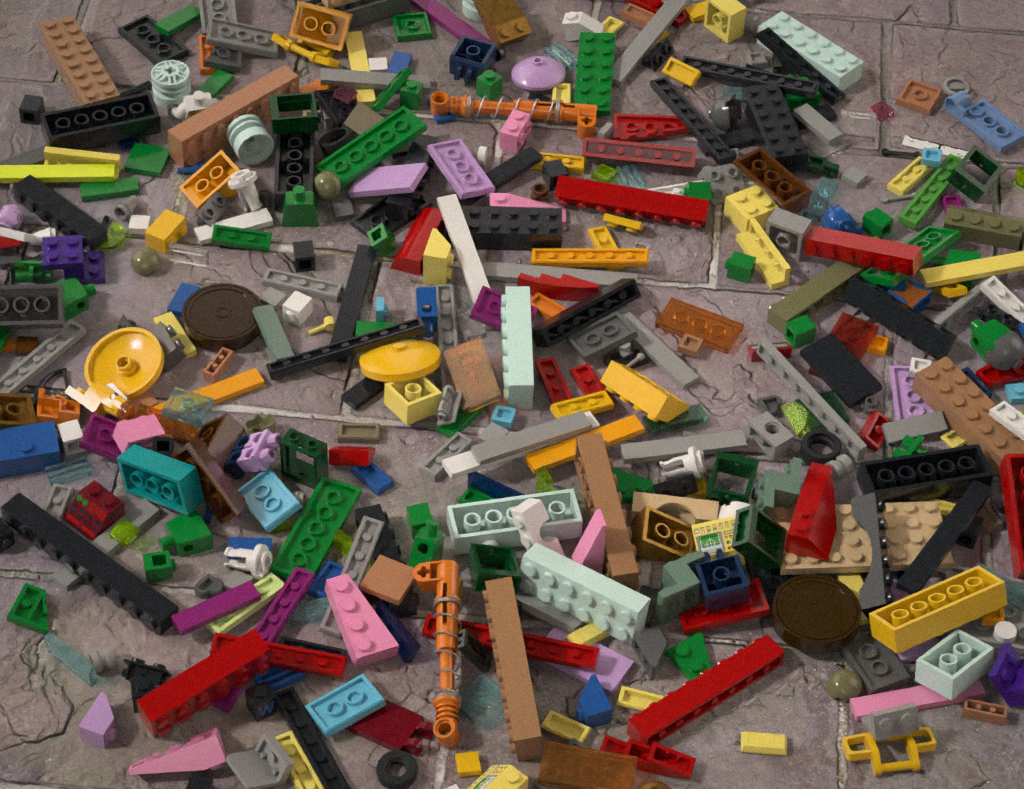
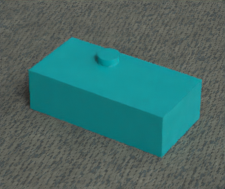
[117,444,205,515]

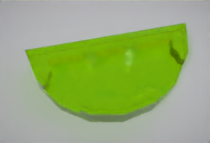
[99,221,126,252]
[780,402,810,438]

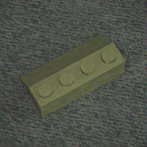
[943,204,1024,251]

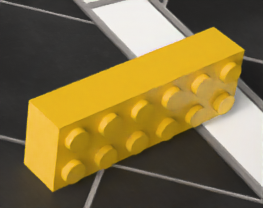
[869,565,1008,654]

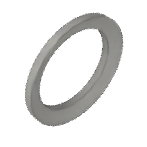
[943,78,970,95]

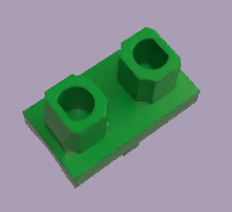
[14,260,52,283]
[892,434,928,457]

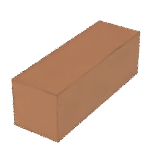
[203,347,234,384]
[962,698,1008,726]

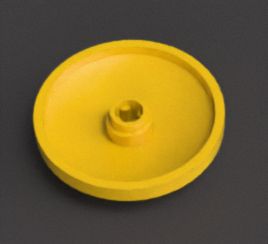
[84,327,164,399]
[359,339,441,382]

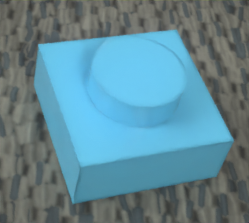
[921,147,942,167]
[376,297,388,322]
[1005,383,1024,405]
[491,404,516,429]

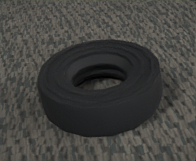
[376,750,418,789]

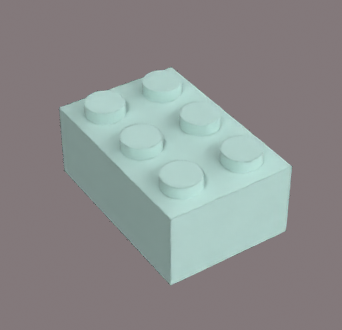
[915,628,994,701]

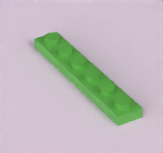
[898,153,966,229]

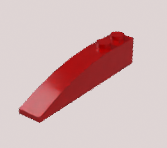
[785,462,837,561]

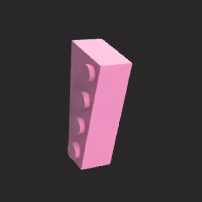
[325,573,399,669]

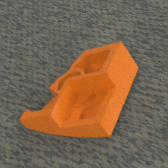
[36,388,80,425]

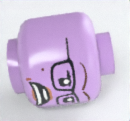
[0,204,25,231]

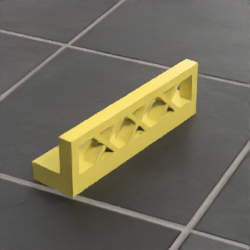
[44,146,122,179]
[736,218,791,290]

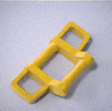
[271,33,340,68]
[841,727,937,776]

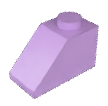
[78,692,117,749]

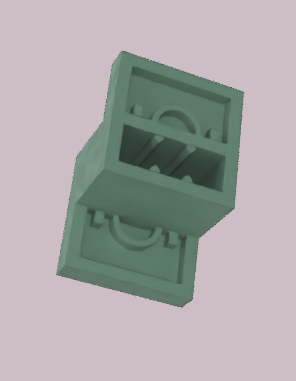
[751,457,802,515]
[655,550,705,626]

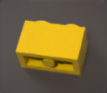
[144,209,187,254]

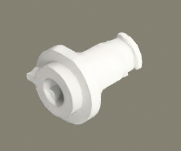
[228,169,263,212]
[660,446,707,481]
[224,544,273,579]

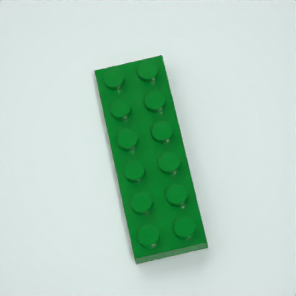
[574,32,616,116]
[314,105,427,189]
[860,225,961,288]
[270,476,362,579]

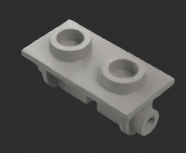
[436,385,463,427]

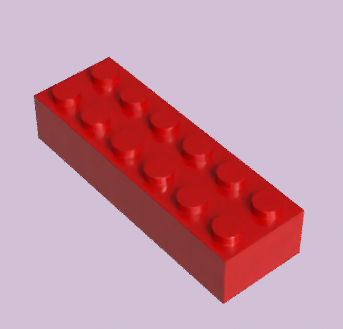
[1000,454,1024,580]
[136,628,271,738]

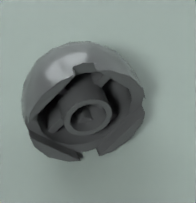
[709,95,742,132]
[984,331,1024,371]

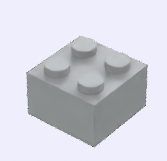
[765,207,812,262]

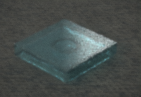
[161,387,214,428]
[458,674,504,731]

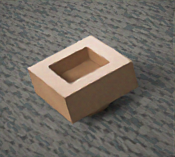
[677,333,704,358]

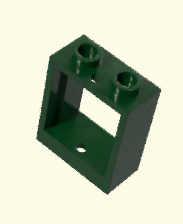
[269,92,321,134]
[946,144,1004,203]
[280,428,329,490]
[705,451,759,506]
[731,505,786,571]
[467,543,522,595]

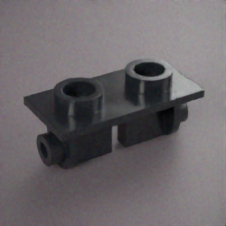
[642,37,673,72]
[977,302,1021,332]
[653,473,699,497]
[121,658,171,686]

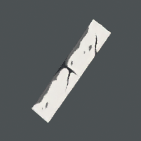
[902,135,970,161]

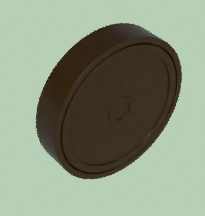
[182,283,262,352]
[771,574,861,654]

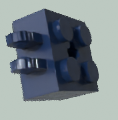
[449,35,497,84]
[694,548,750,612]

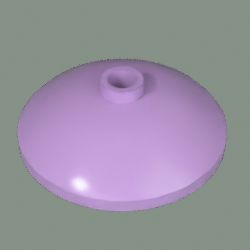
[511,56,566,91]

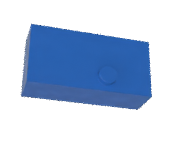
[0,421,62,478]

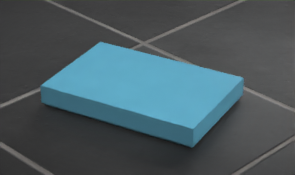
[237,467,302,533]
[304,673,386,738]

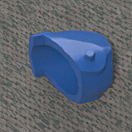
[822,205,864,235]

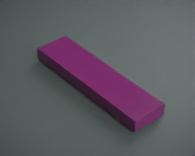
[171,580,261,636]

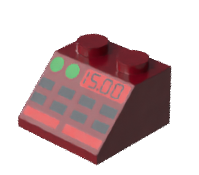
[64,480,125,541]

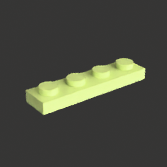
[205,572,285,634]

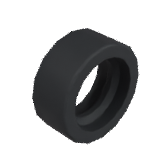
[318,127,355,157]
[800,429,841,466]

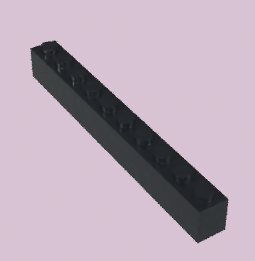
[0,492,179,636]

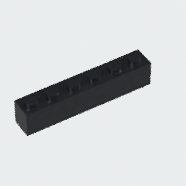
[385,134,438,221]
[13,174,108,251]
[842,275,957,359]
[532,278,641,348]
[355,504,420,621]

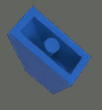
[576,674,613,729]

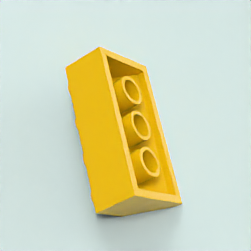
[600,360,690,423]

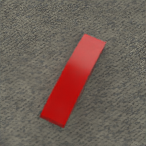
[517,273,600,302]
[598,734,696,779]

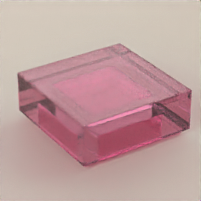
[332,84,358,105]
[868,100,895,122]

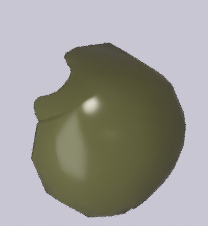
[313,171,341,200]
[131,247,162,276]
[244,414,276,435]
[826,668,863,702]

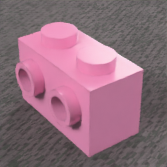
[499,109,532,154]
[112,414,165,453]

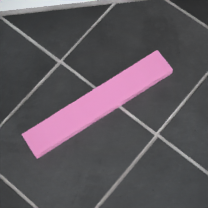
[849,679,986,721]

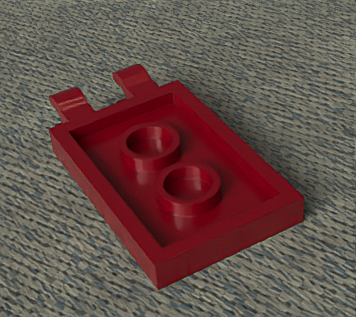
[345,699,434,757]

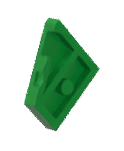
[612,468,654,503]
[7,583,49,636]
[666,632,711,681]

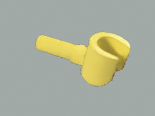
[308,316,335,335]

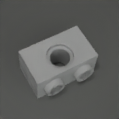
[746,411,794,461]

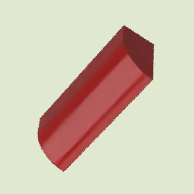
[391,208,445,276]

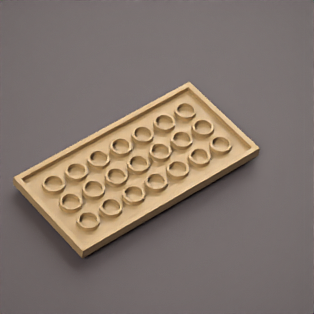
[769,501,954,575]

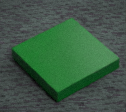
[392,12,433,43]
[124,142,170,178]

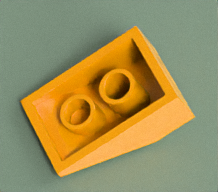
[289,1,353,51]
[179,150,240,210]

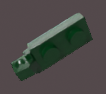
[805,154,840,178]

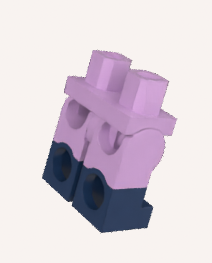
[224,429,283,480]

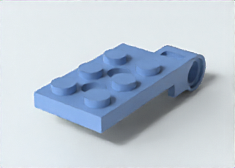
[944,90,1024,153]

